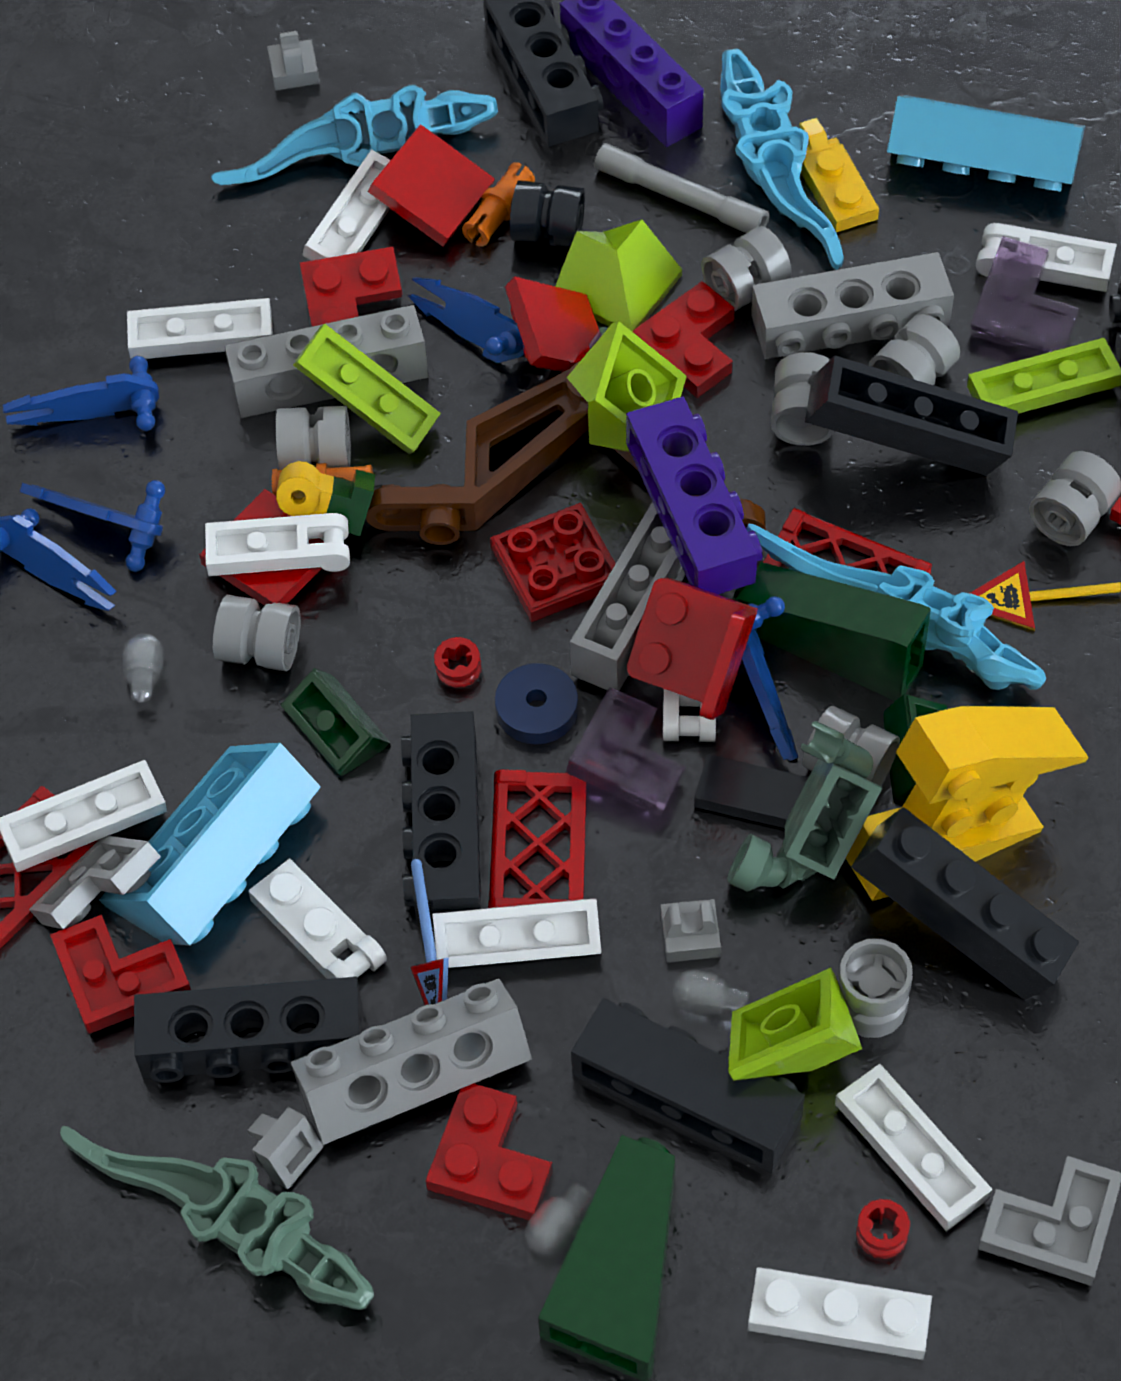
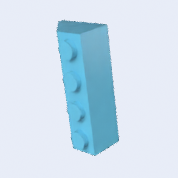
[887,95,1085,191]
[99,743,321,946]

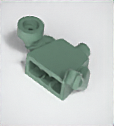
[727,721,882,892]

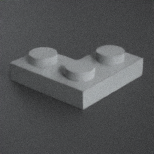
[29,836,161,929]
[978,1156,1121,1286]

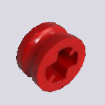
[434,637,482,688]
[856,1199,910,1259]

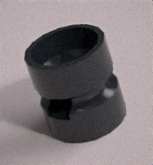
[510,180,585,248]

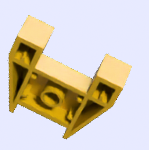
[846,706,1089,901]

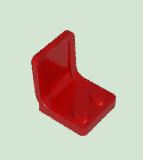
[627,578,758,720]

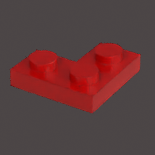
[300,247,402,327]
[632,281,735,398]
[50,915,191,1034]
[425,1083,553,1222]

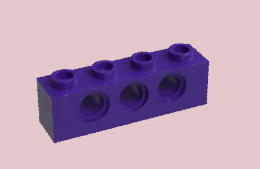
[560,0,704,147]
[626,396,763,594]

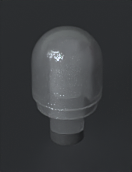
[122,633,164,702]
[672,970,750,1018]
[525,1183,591,1257]

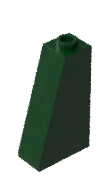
[732,562,931,701]
[538,1135,675,1381]

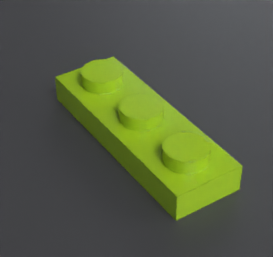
[293,324,441,454]
[967,338,1121,414]

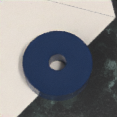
[495,663,578,744]

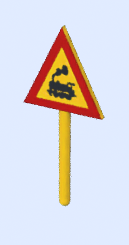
[969,561,1121,631]

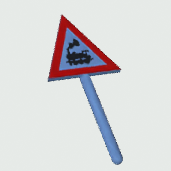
[411,859,449,1005]

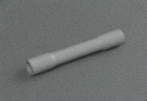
[594,143,769,233]

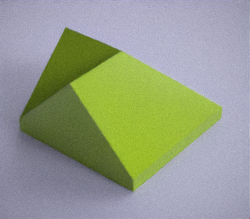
[555,219,682,331]
[567,321,687,452]
[728,968,862,1080]

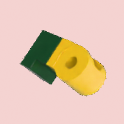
[276,461,375,536]

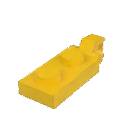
[799,118,879,232]

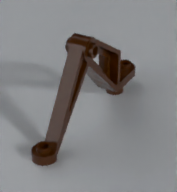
[366,361,766,545]

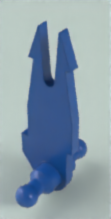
[408,278,525,363]
[3,356,159,431]
[20,480,165,572]
[0,508,117,611]
[742,596,799,762]

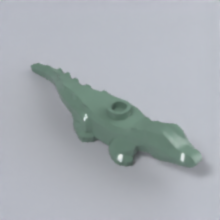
[60,1126,374,1309]

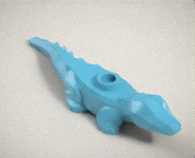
[720,49,844,269]
[211,85,498,185]
[746,523,1046,690]

